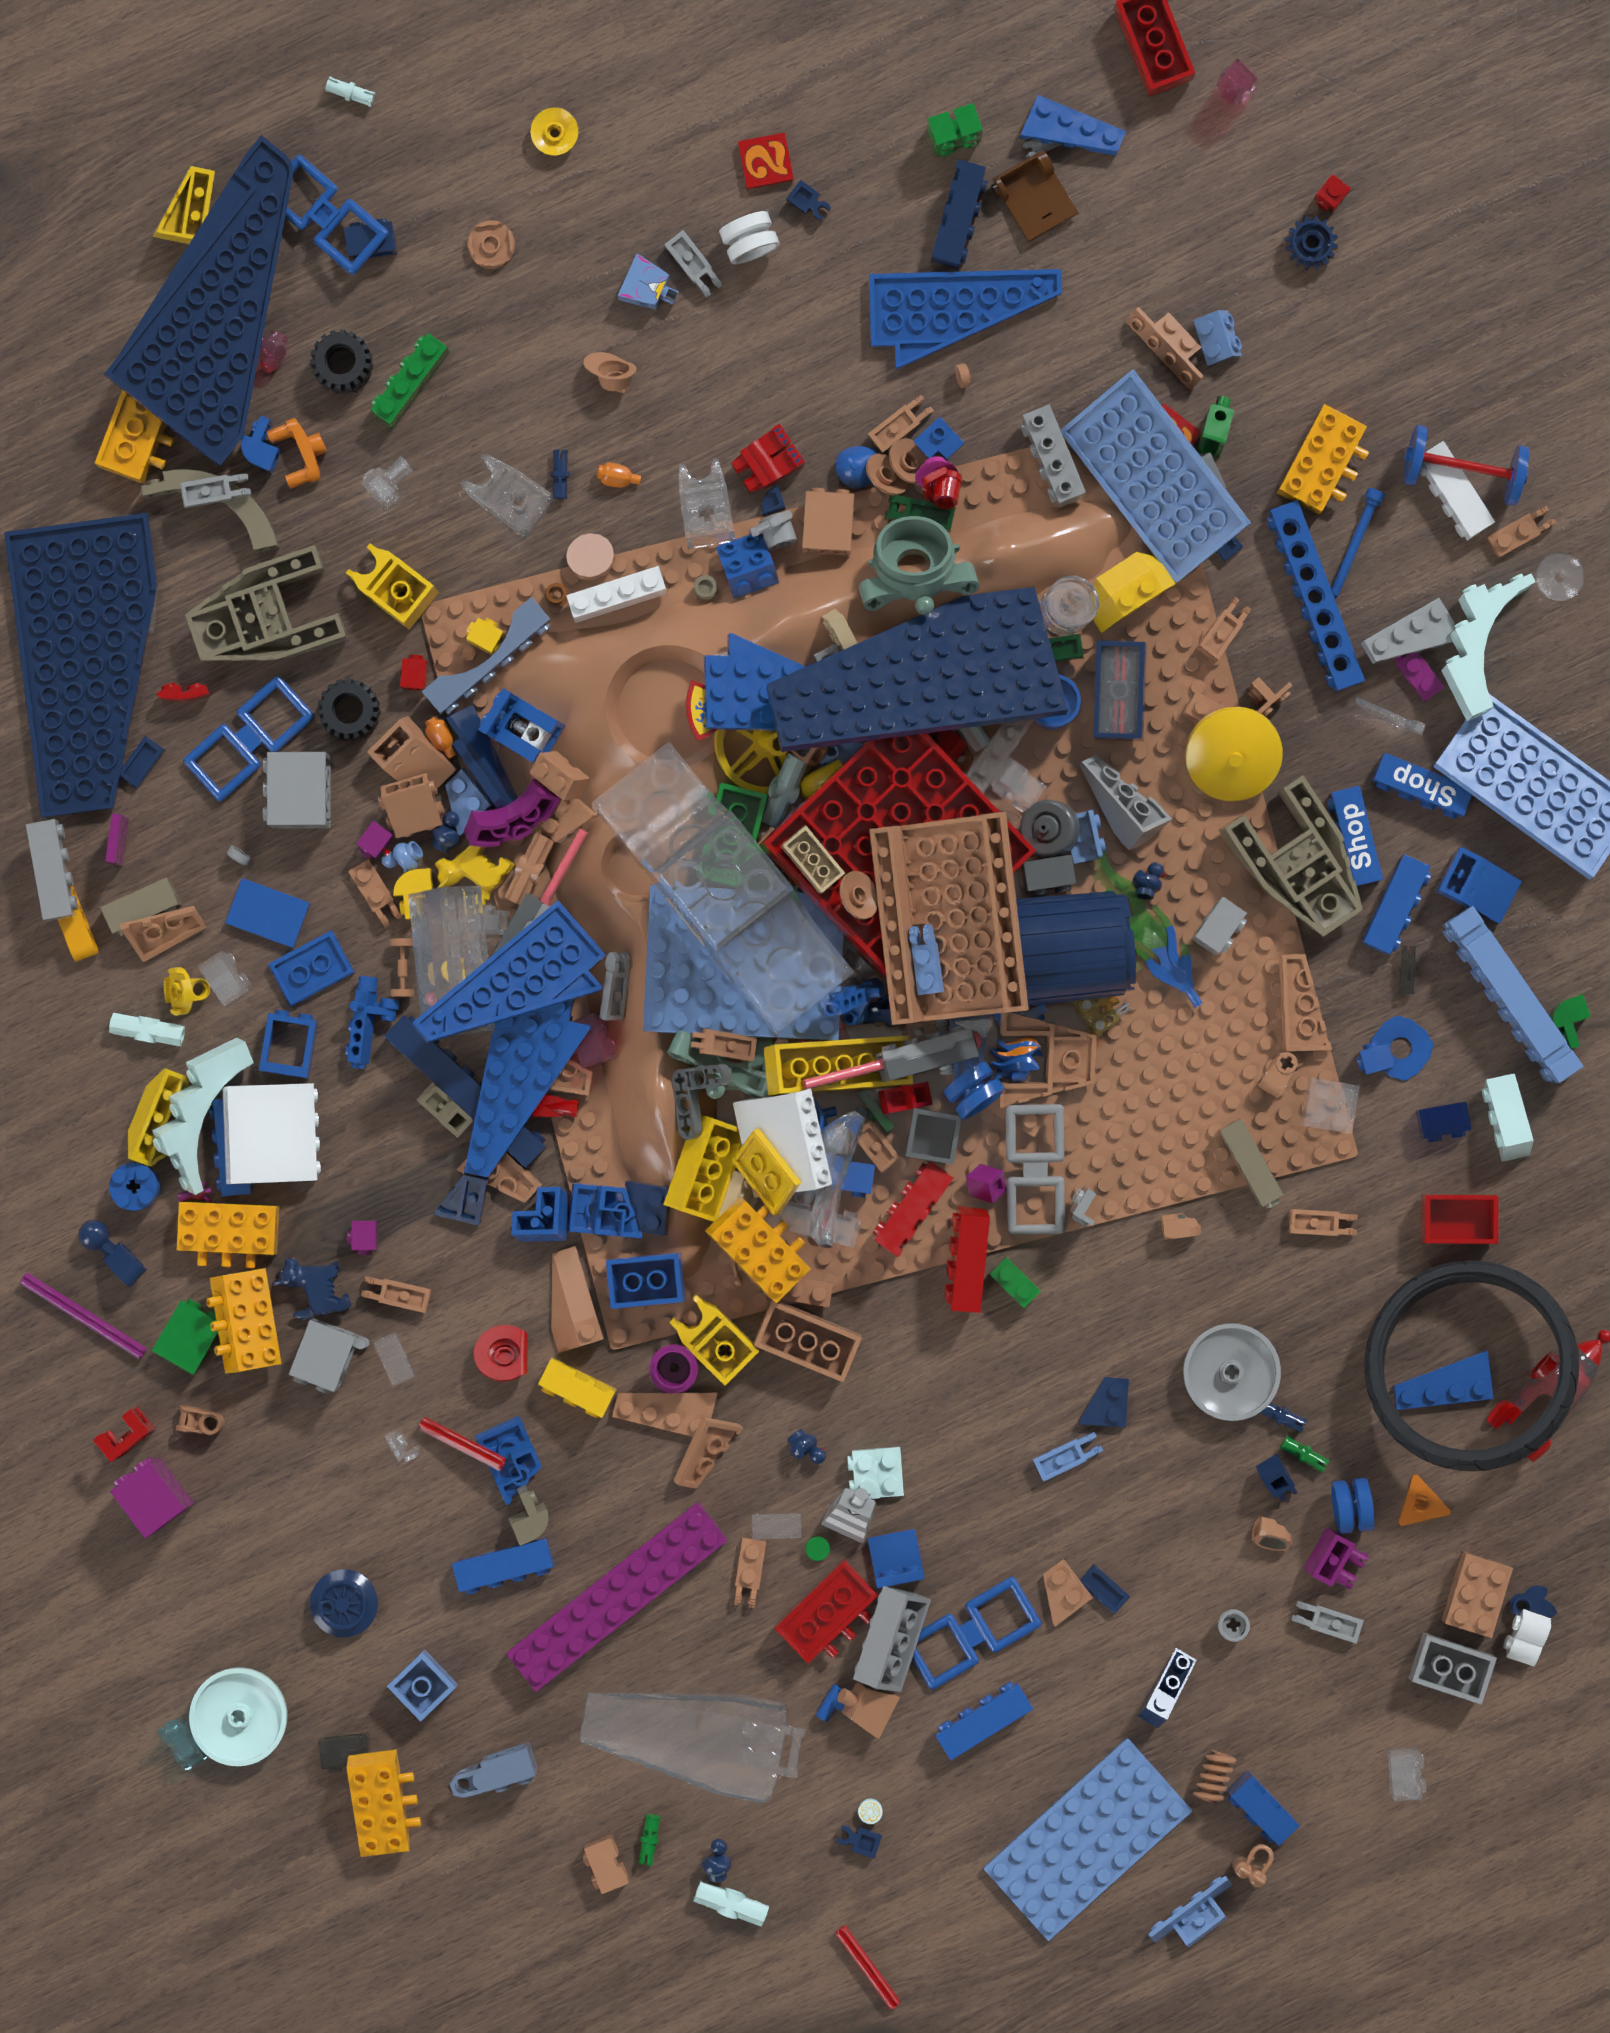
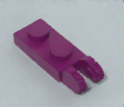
[1394,652,1444,702]

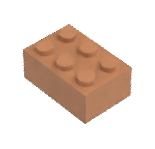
[1441,1551,1513,1638]

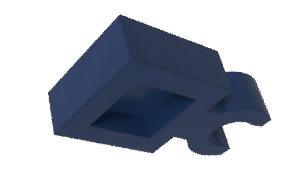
[786,180,831,221]
[837,1825,882,1859]

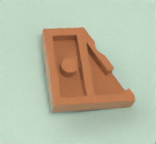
[540,798,598,842]
[1043,1559,1093,1627]

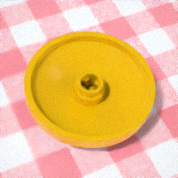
[1185,707,1283,801]

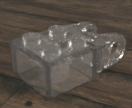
[460,454,554,539]
[679,458,736,549]

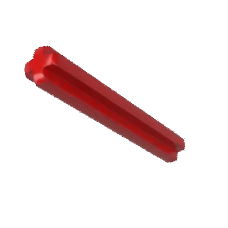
[419,1417,506,1470]
[835,1925,900,2010]

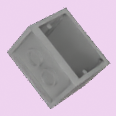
[263,752,331,829]

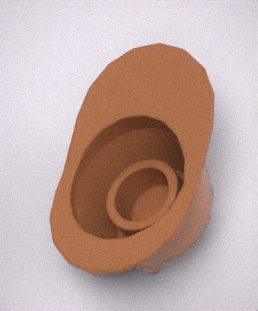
[583,352,637,394]

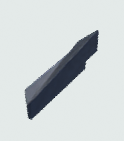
[446,706,518,808]

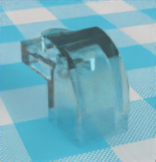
[157,1718,207,1771]

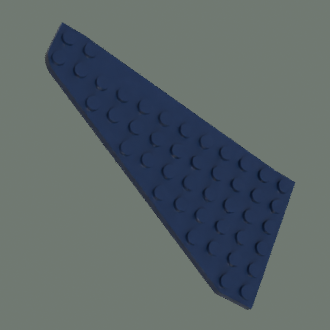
[103,135,293,466]

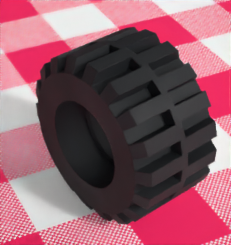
[310,329,373,394]
[318,678,381,741]

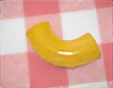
[799,759,842,799]

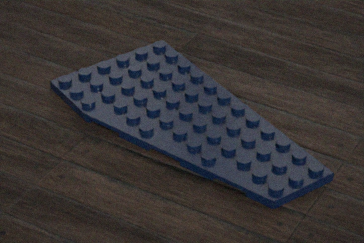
[4,513,158,818]
[766,587,1068,752]

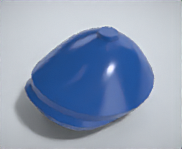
[836,446,878,489]

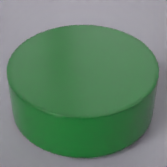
[806,1536,830,1561]

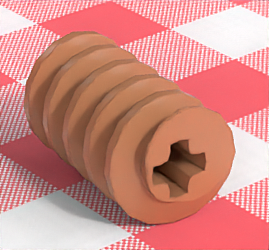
[1193,1750,1237,1805]

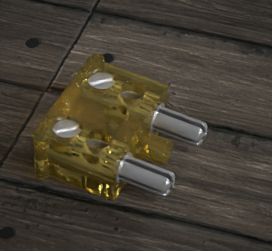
[1073,996,1131,1038]

